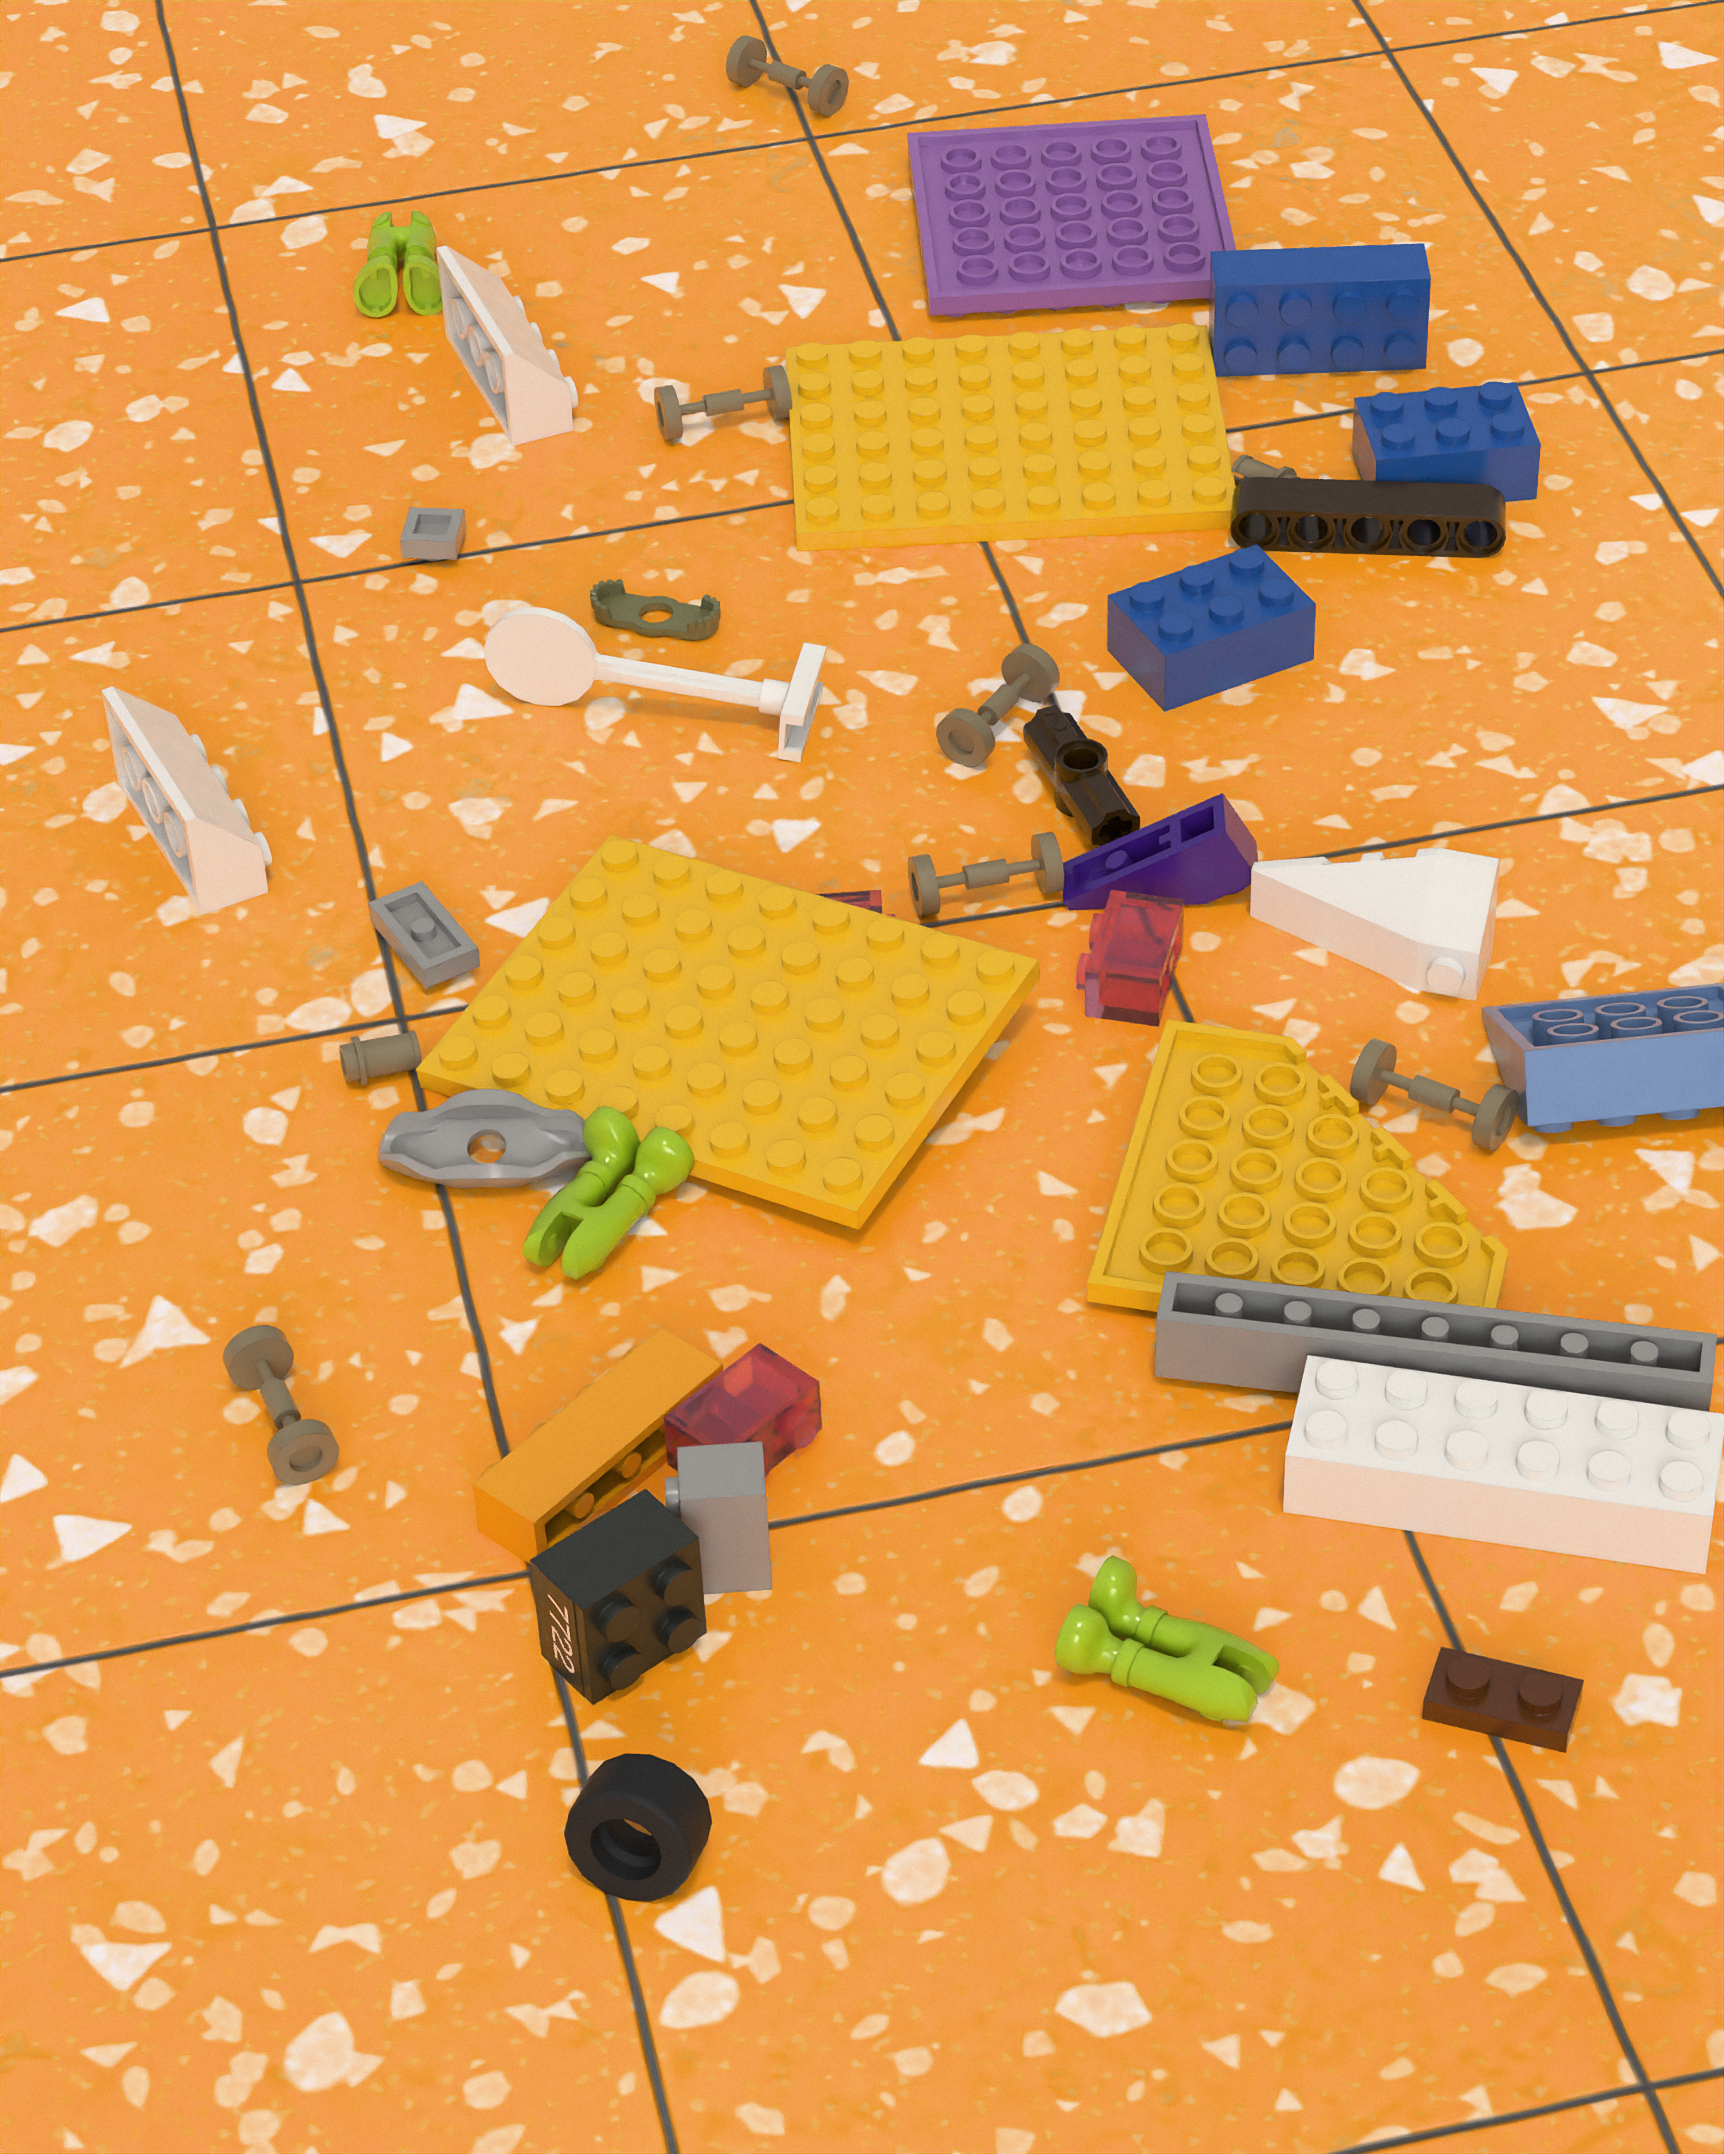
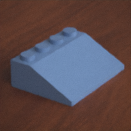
[1482,983,1724,1133]

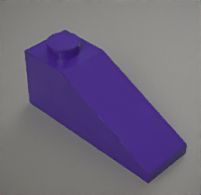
[1063,793,1258,910]

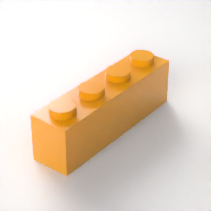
[473,1327,726,1565]

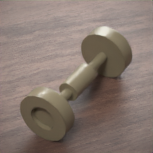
[726,35,849,116]
[654,365,792,441]
[936,643,1060,767]
[908,832,1064,917]
[1350,1038,1518,1151]
[223,1325,339,1485]

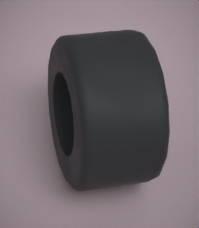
[564,1753,712,1902]

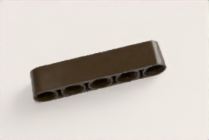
[1230,477,1506,558]

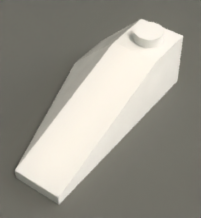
[1250,848,1500,1001]

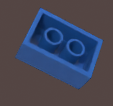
[1352,381,1541,502]
[1107,544,1316,712]

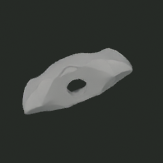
[377,1089,592,1189]

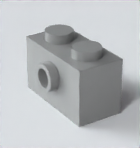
[665,1441,773,1594]

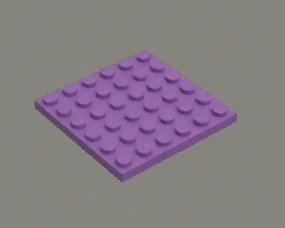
[907,114,1236,317]

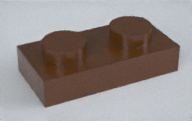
[1422,1647,1584,1753]

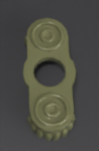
[590,579,721,640]

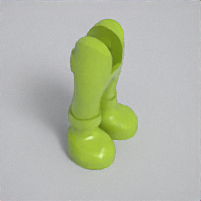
[353,211,443,318]
[522,1106,694,1280]
[1055,1555,1280,1722]

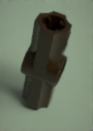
[1023,705,1140,846]

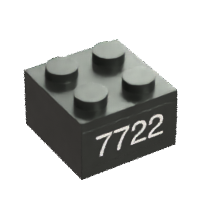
[530,1489,707,1705]

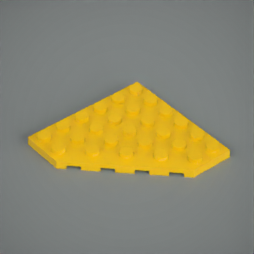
[1087,1019,1508,1312]

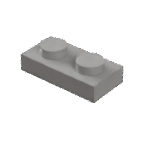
[368,881,480,988]

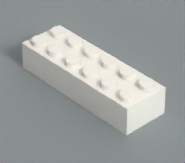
[1283,1355,1724,1575]

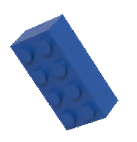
[1209,243,1431,377]

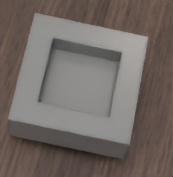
[400,507,466,561]

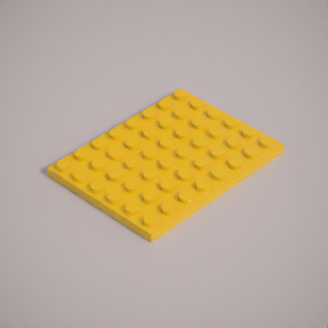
[785,323,1236,551]
[416,834,1041,1230]

